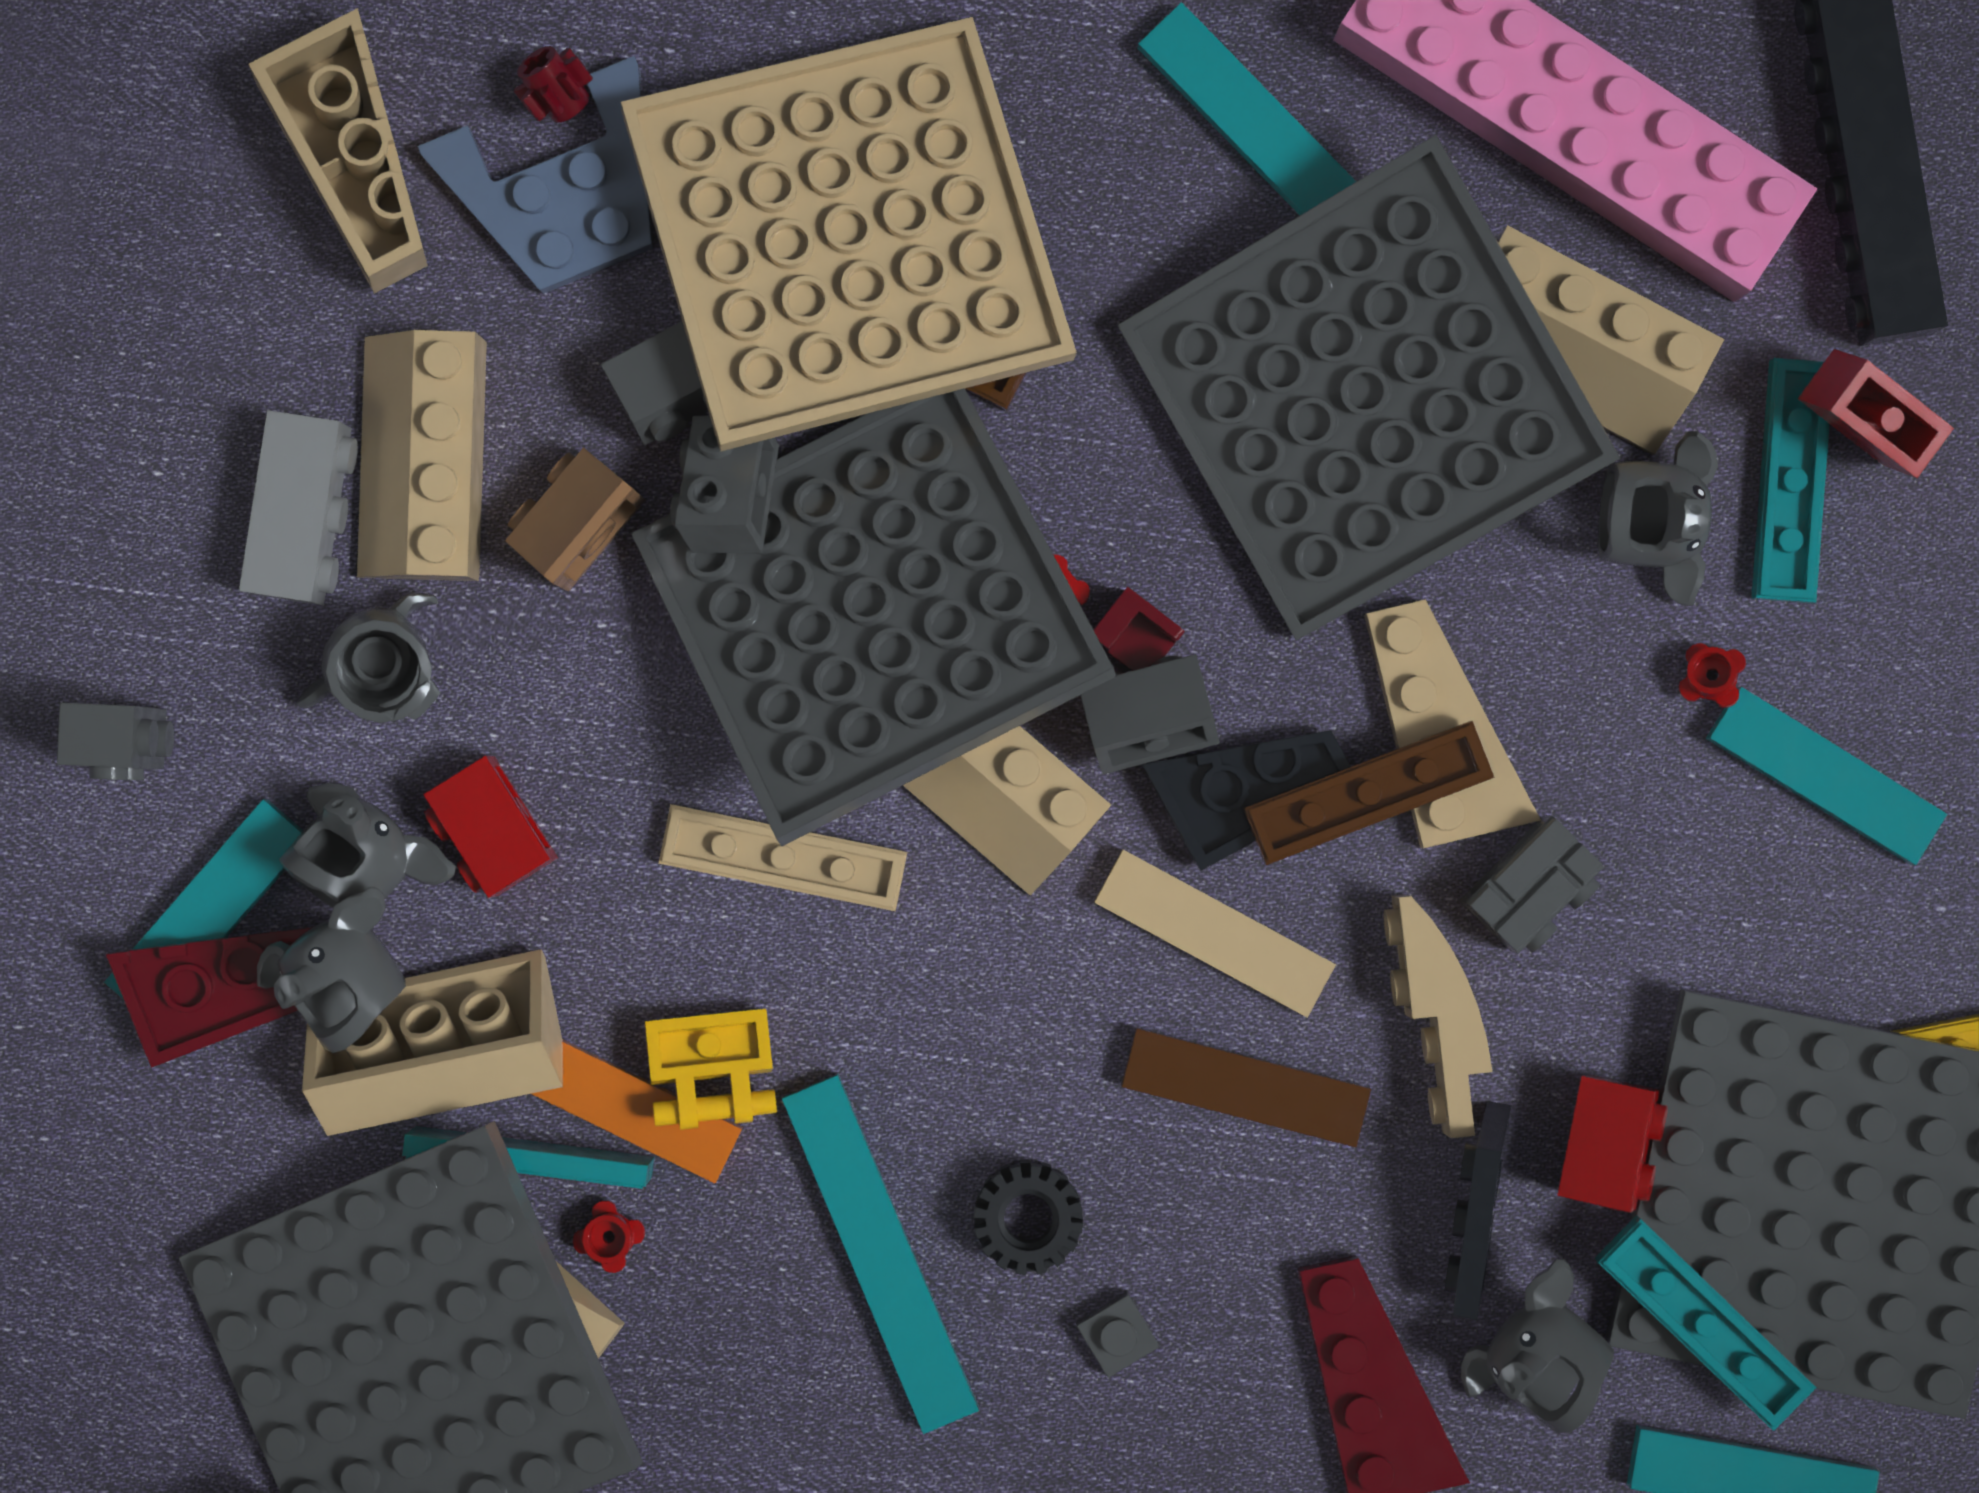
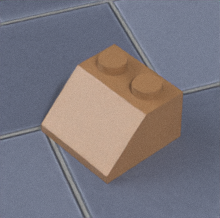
[505,447,646,592]

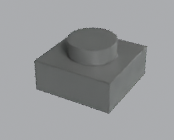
[1076,1291,1160,1378]

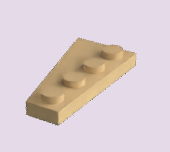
[1364,599,1541,849]

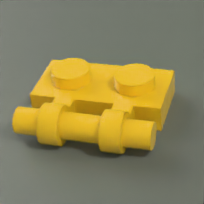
[645,1009,777,1130]

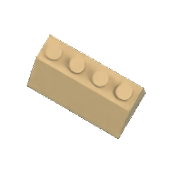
[1496,225,1725,455]
[357,330,487,581]
[903,726,1111,896]
[302,949,563,1136]

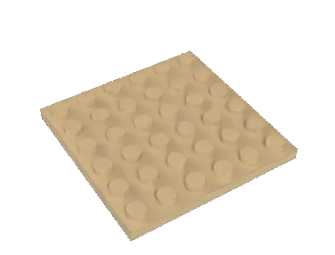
[621,17,1077,452]

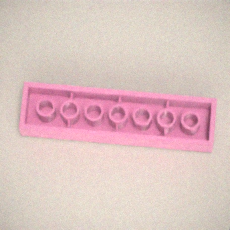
[1333,0,1817,302]

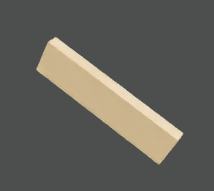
[658,804,908,911]
[1094,849,1336,1018]

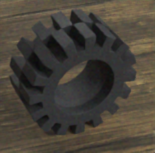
[974,1160,1083,1275]

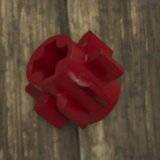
[514,46,593,123]

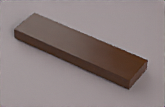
[1243,721,1495,865]
[1121,1027,1371,1148]

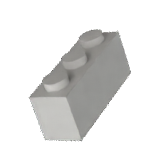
[239,410,358,606]

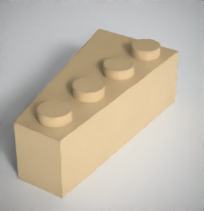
[248,8,428,294]

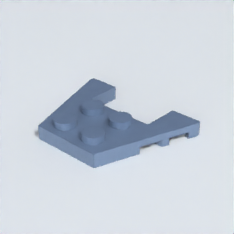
[417,56,654,294]

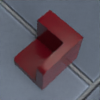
[1094,586,1185,671]

